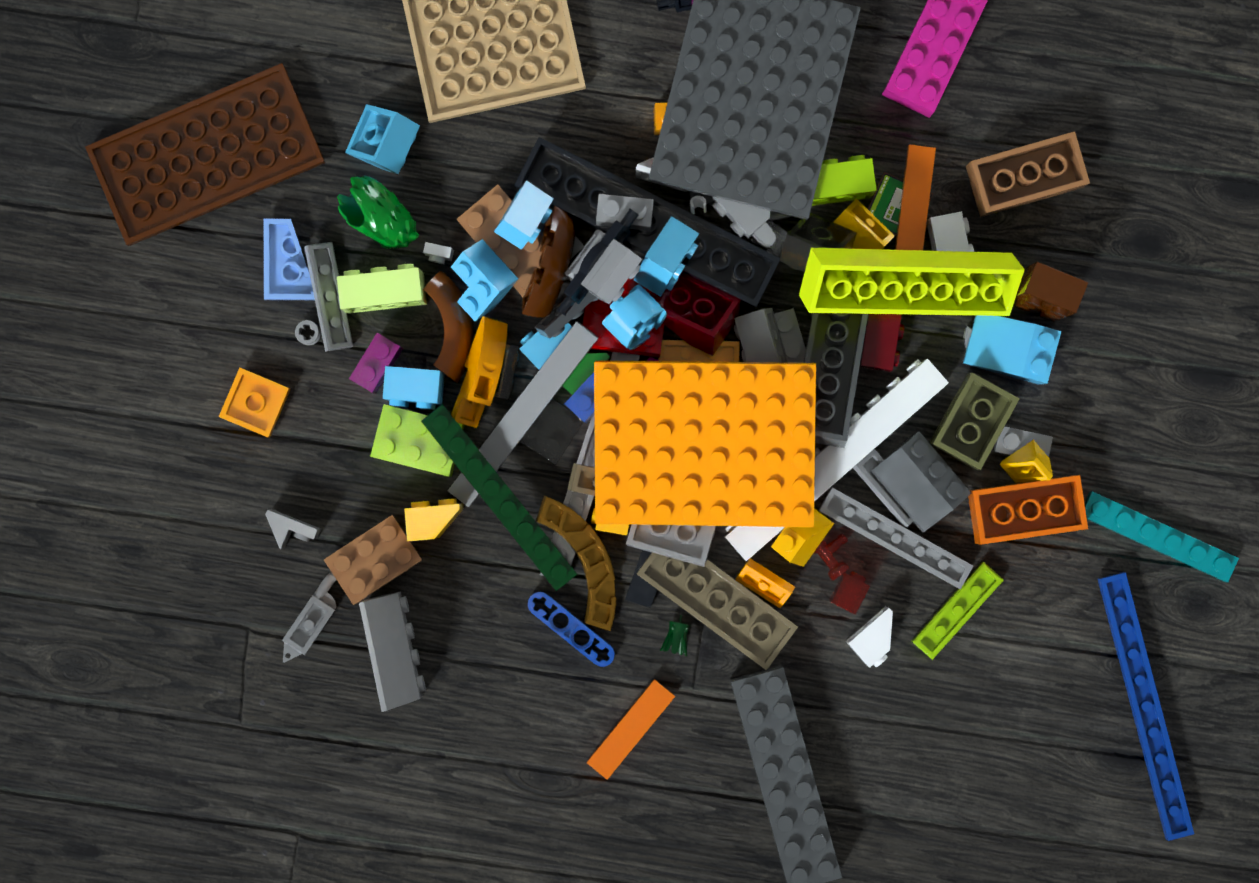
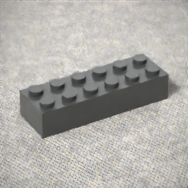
[804,313,868,448]

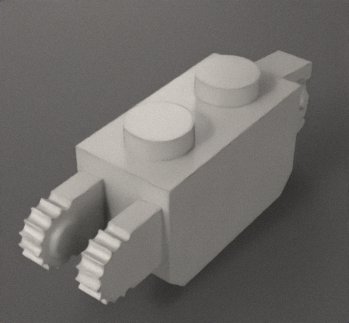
[712,197,776,248]

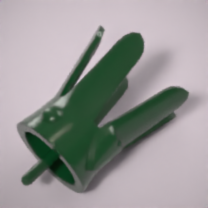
[660,615,690,656]

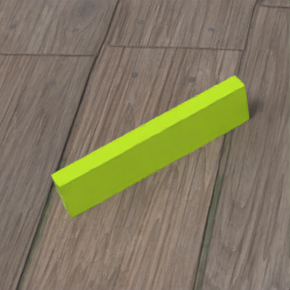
[911,562,1003,660]

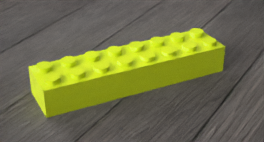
[799,248,1025,316]

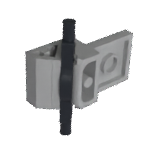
[556,208,642,316]

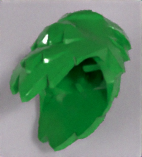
[337,176,419,249]

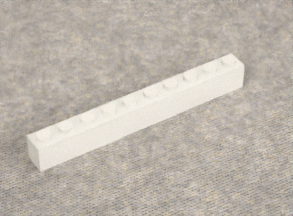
[724,359,949,561]

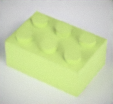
[337,264,427,314]

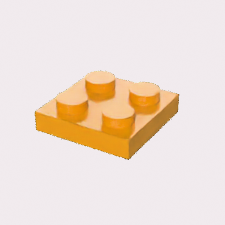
[219,367,291,438]

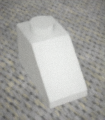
[846,606,893,668]

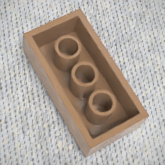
[966,131,1090,217]
[457,184,543,298]

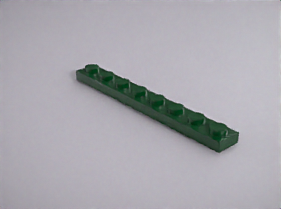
[421,404,577,591]

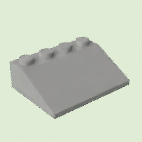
[359,591,426,712]

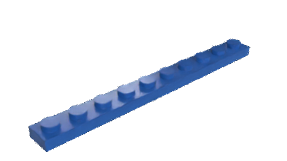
[1098,572,1194,841]

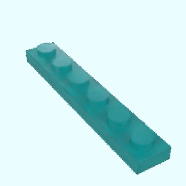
[1084,491,1239,583]

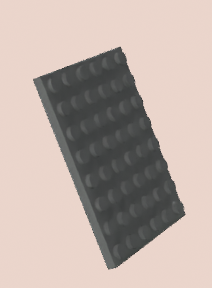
[649,0,861,220]

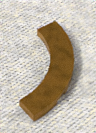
[536,496,616,631]

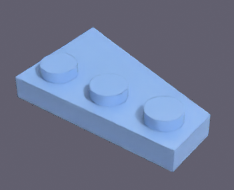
[264,219,315,300]

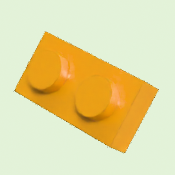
[735,558,795,608]

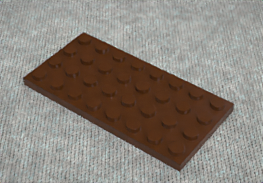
[85,63,326,246]

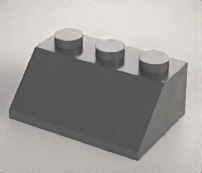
[871,431,971,533]

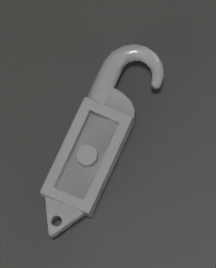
[282,572,336,663]

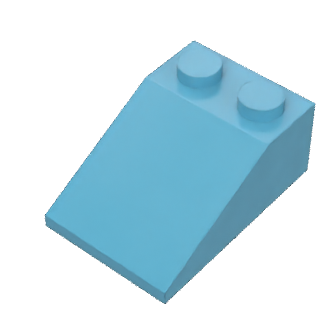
[963,315,1061,384]

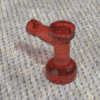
[814,533,849,581]

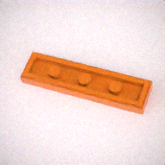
[895,144,936,250]
[586,679,675,780]

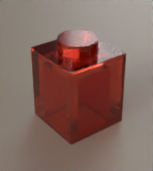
[829,571,870,615]

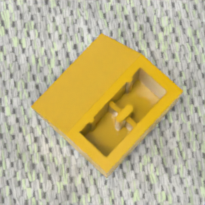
[404,499,464,541]

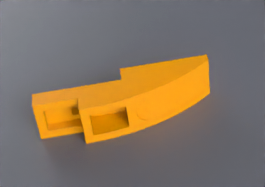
[451,316,508,428]

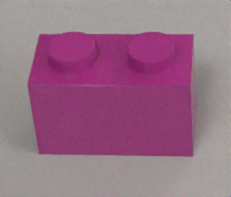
[349,333,404,394]

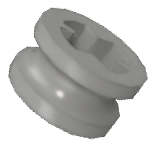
[295,320,321,346]

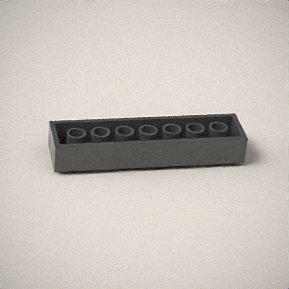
[730,665,842,883]

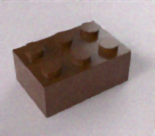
[1014,262,1089,322]

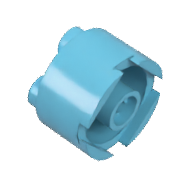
[602,284,667,350]

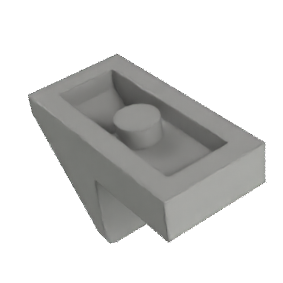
[265,509,321,549]

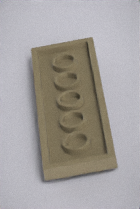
[636,553,798,670]

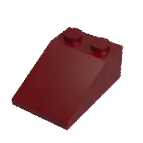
[650,272,741,356]

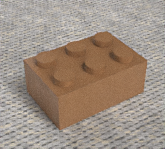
[324,515,422,605]

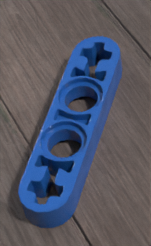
[528,591,615,667]

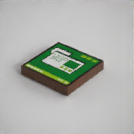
[868,172,933,237]

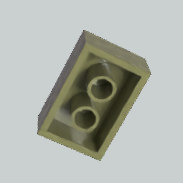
[929,373,1020,470]

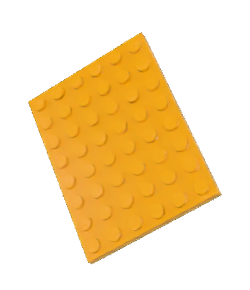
[594,361,816,527]

